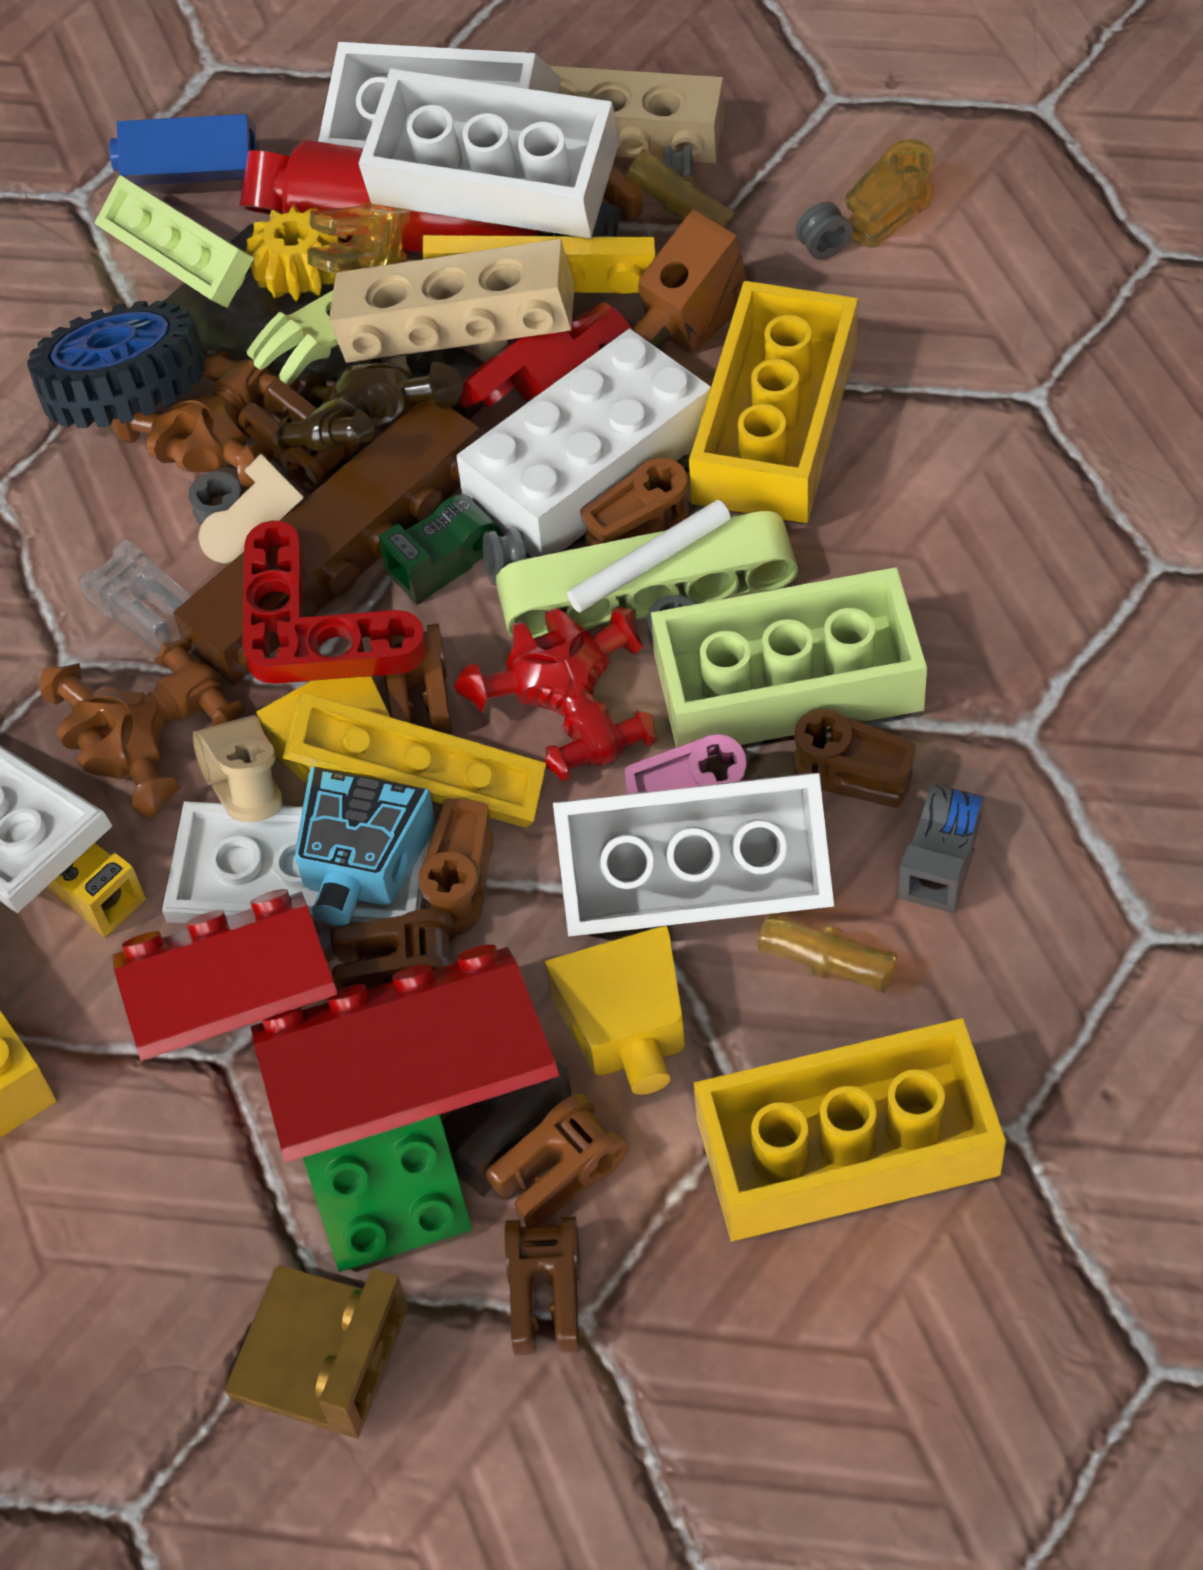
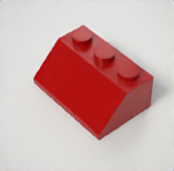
[113,889,338,1061]

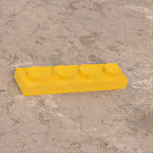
[423,235,655,294]
[283,692,546,828]

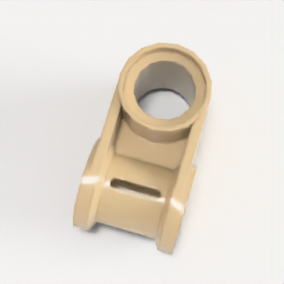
[193,715,283,822]

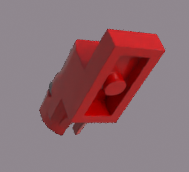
[458,302,633,409]

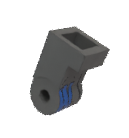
[898,784,985,914]

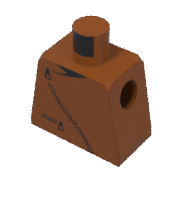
[632,210,747,351]

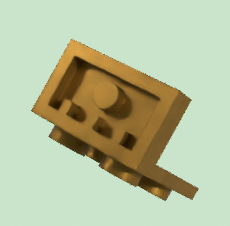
[225,1265,409,1439]

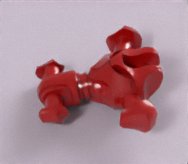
[454,607,658,782]

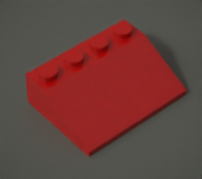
[251,944,559,1163]

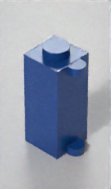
[109,114,259,185]

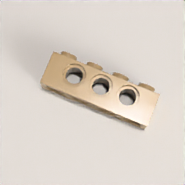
[549,66,724,164]
[329,239,575,363]

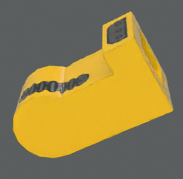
[47,843,146,938]

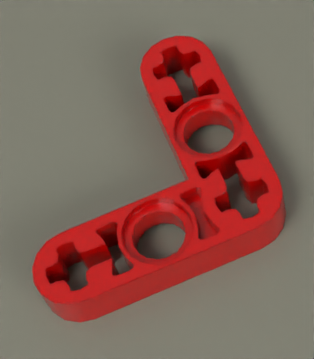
[242,520,427,684]

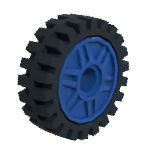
[27,301,206,428]

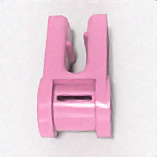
[625,734,747,794]

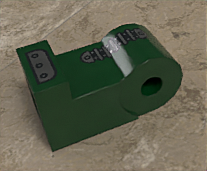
[378,494,501,604]

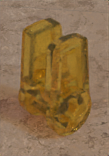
[845,139,935,248]
[307,202,410,272]

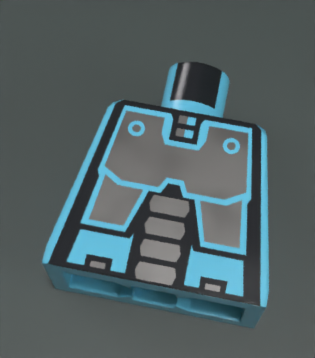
[296,767,436,926]

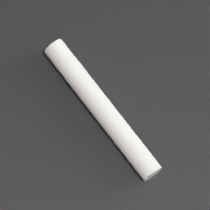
[567,499,730,612]

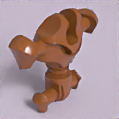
[111,350,301,488]
[39,638,245,819]

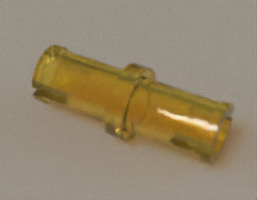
[624,148,736,229]
[758,913,897,994]

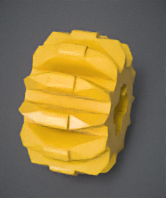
[246,204,344,302]

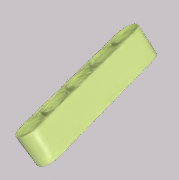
[495,511,799,638]

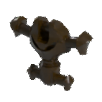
[273,355,463,453]

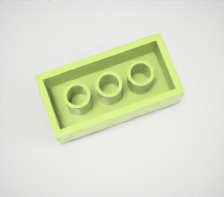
[651,567,927,748]

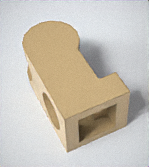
[198,453,304,563]

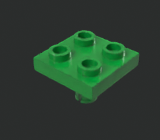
[303,1115,472,1272]

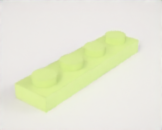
[94,175,254,308]

